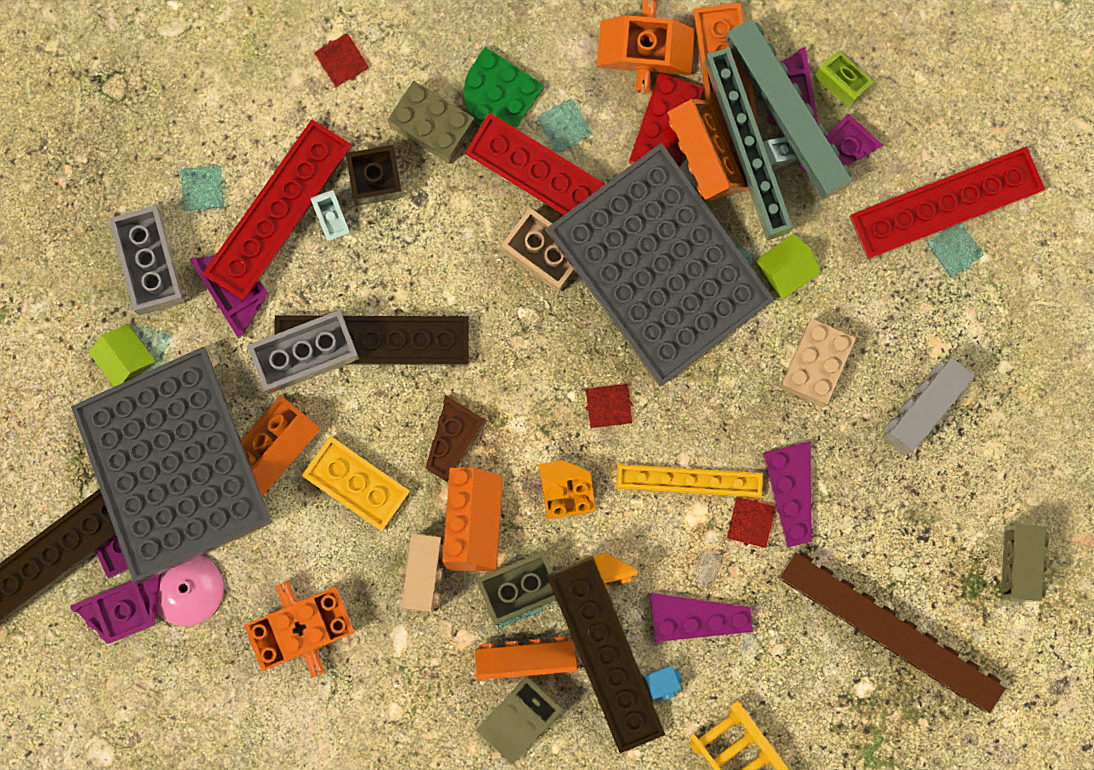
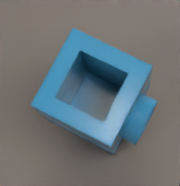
[643,665,683,701]

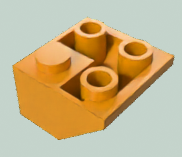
[539,460,596,519]
[581,553,638,589]

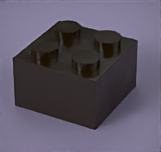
[346,145,403,206]

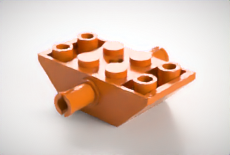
[596,0,695,94]
[244,580,355,678]

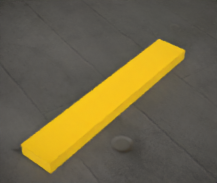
[616,464,763,498]

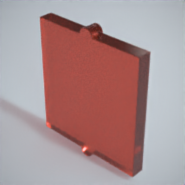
[314,33,369,88]
[585,384,632,429]
[727,497,776,548]

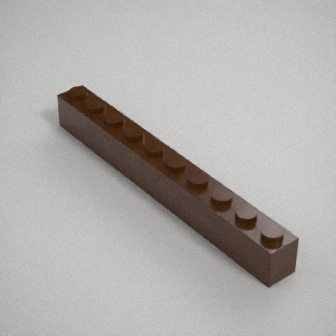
[777,552,1006,713]

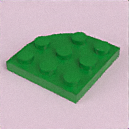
[464,47,544,128]

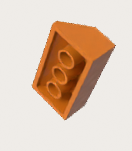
[667,99,748,200]
[241,395,320,496]
[443,468,503,571]
[475,636,577,680]

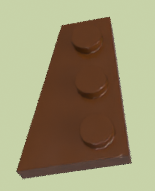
[426,395,487,482]

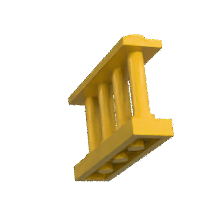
[688,700,789,770]

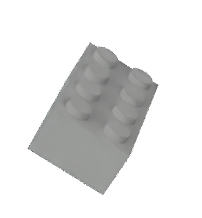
[109,206,186,316]
[247,310,359,395]
[882,358,975,456]

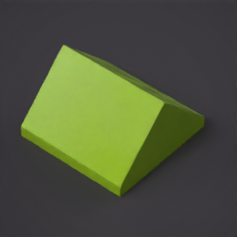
[814,51,874,109]
[754,234,821,300]
[89,324,156,387]

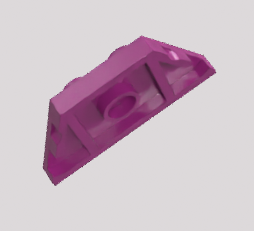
[766,47,819,126]
[190,255,268,338]
[70,574,160,644]

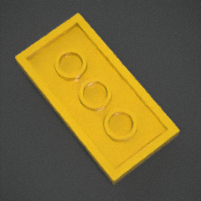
[302,436,410,532]

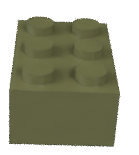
[388,80,475,164]
[1000,524,1049,602]
[476,551,556,625]

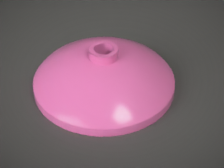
[157,555,224,626]

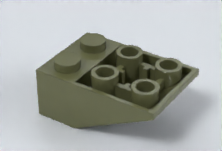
[476,676,563,764]

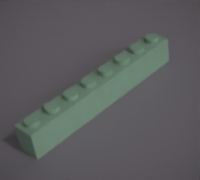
[725,18,852,199]
[704,47,793,241]

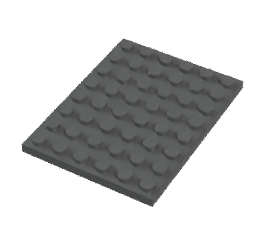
[545,143,774,386]
[71,346,273,584]

